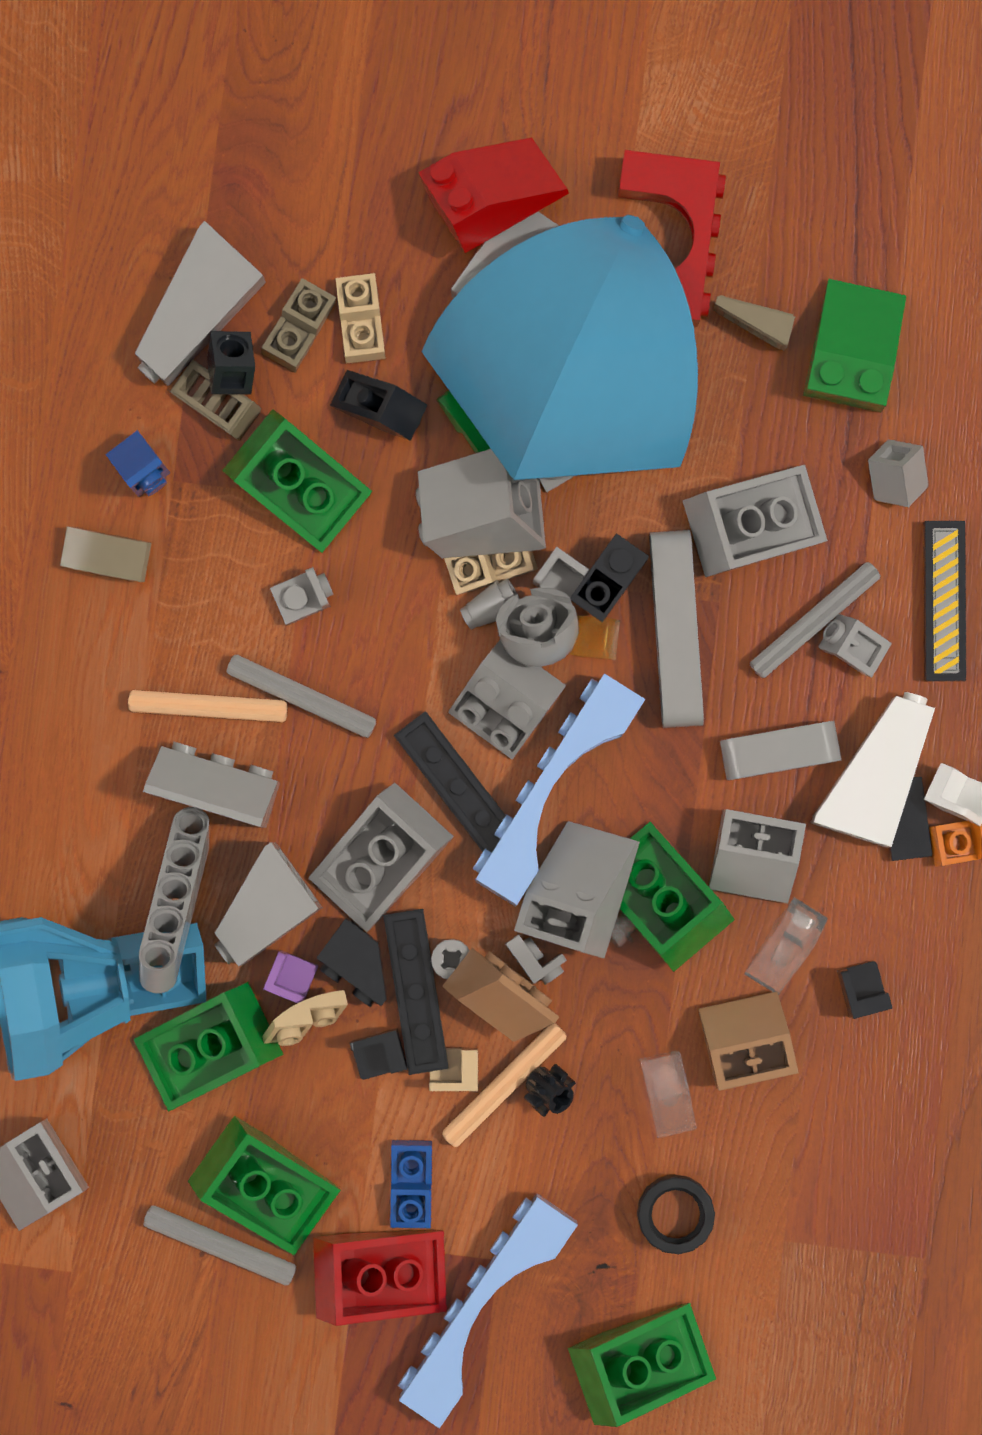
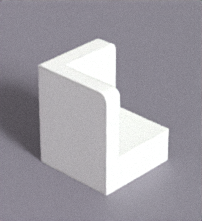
[924,763,982,826]

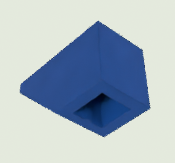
[105,430,170,497]

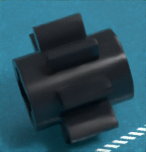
[524,1064,576,1117]

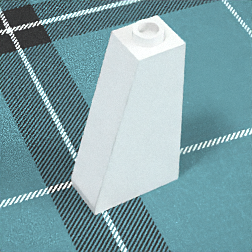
[811,692,935,848]

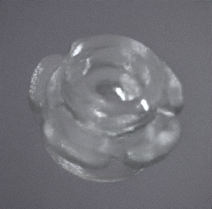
[610,911,636,948]

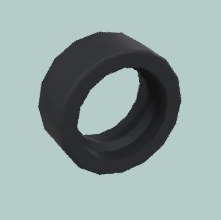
[637,1174,715,1255]

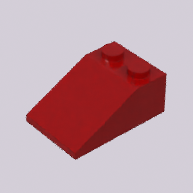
[418,137,569,253]
[313,1230,447,1326]

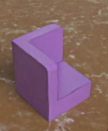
[263,950,319,1003]

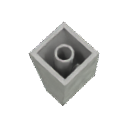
[416,449,546,558]
[214,842,323,967]

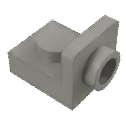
[270,567,334,626]
[819,614,892,678]
[505,935,567,985]

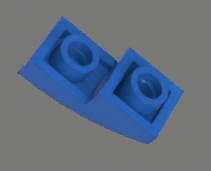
[390,1140,432,1228]

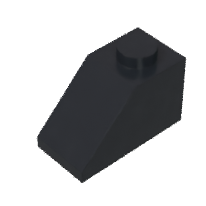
[330,370,428,441]

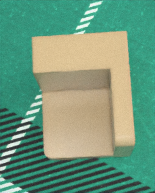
[429,1048,478,1091]

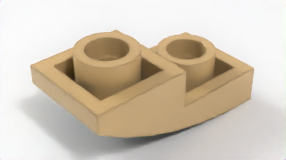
[336,273,386,364]
[444,551,538,595]
[262,990,348,1046]

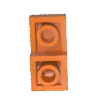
[929,821,982,867]

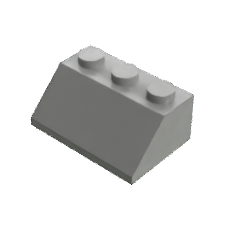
[143,741,280,828]

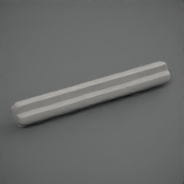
[750,562,881,678]
[226,655,376,738]
[143,1206,296,1285]

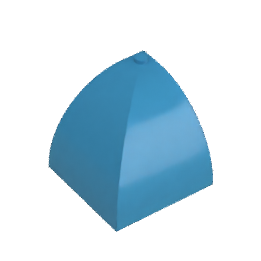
[422,215,698,480]

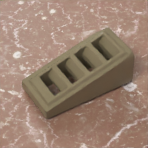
[713,295,795,351]
[170,359,261,440]

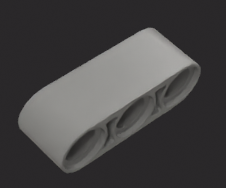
[720,721,842,780]

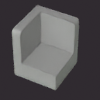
[868,439,928,507]
[533,547,589,597]

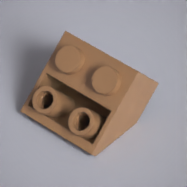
[443,948,559,1042]
[698,991,799,1091]

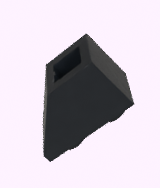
[570,533,649,622]
[317,918,387,1007]

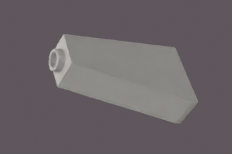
[135,221,266,386]

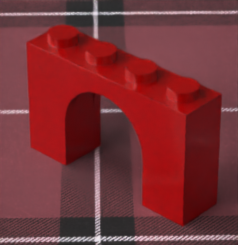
[618,150,726,327]

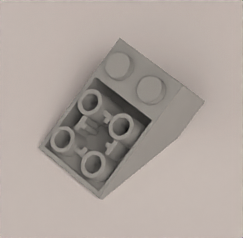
[514,821,640,958]

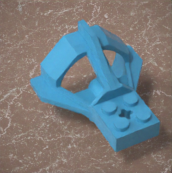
[0,917,206,1081]

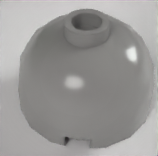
[496,588,579,667]

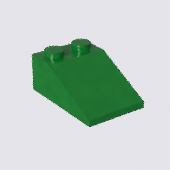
[803,279,907,413]
[222,409,373,553]
[620,822,735,972]
[134,982,284,1112]
[188,1116,341,1255]
[568,1303,716,1427]

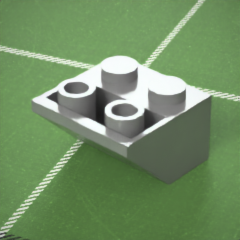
[448,640,566,759]
[709,809,806,904]
[0,1119,89,1231]

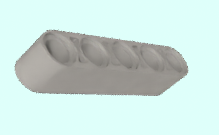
[649,530,704,728]
[139,807,209,993]

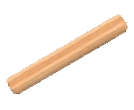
[128,690,288,722]
[442,1024,567,1147]

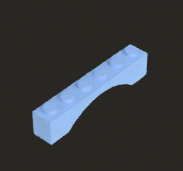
[473,674,645,907]
[398,1194,578,1428]

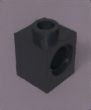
[207,331,255,395]

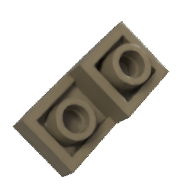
[261,278,337,373]
[60,526,151,582]

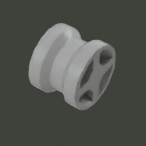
[431,939,470,979]

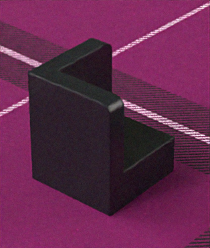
[837,961,893,1019]
[349,1028,407,1080]

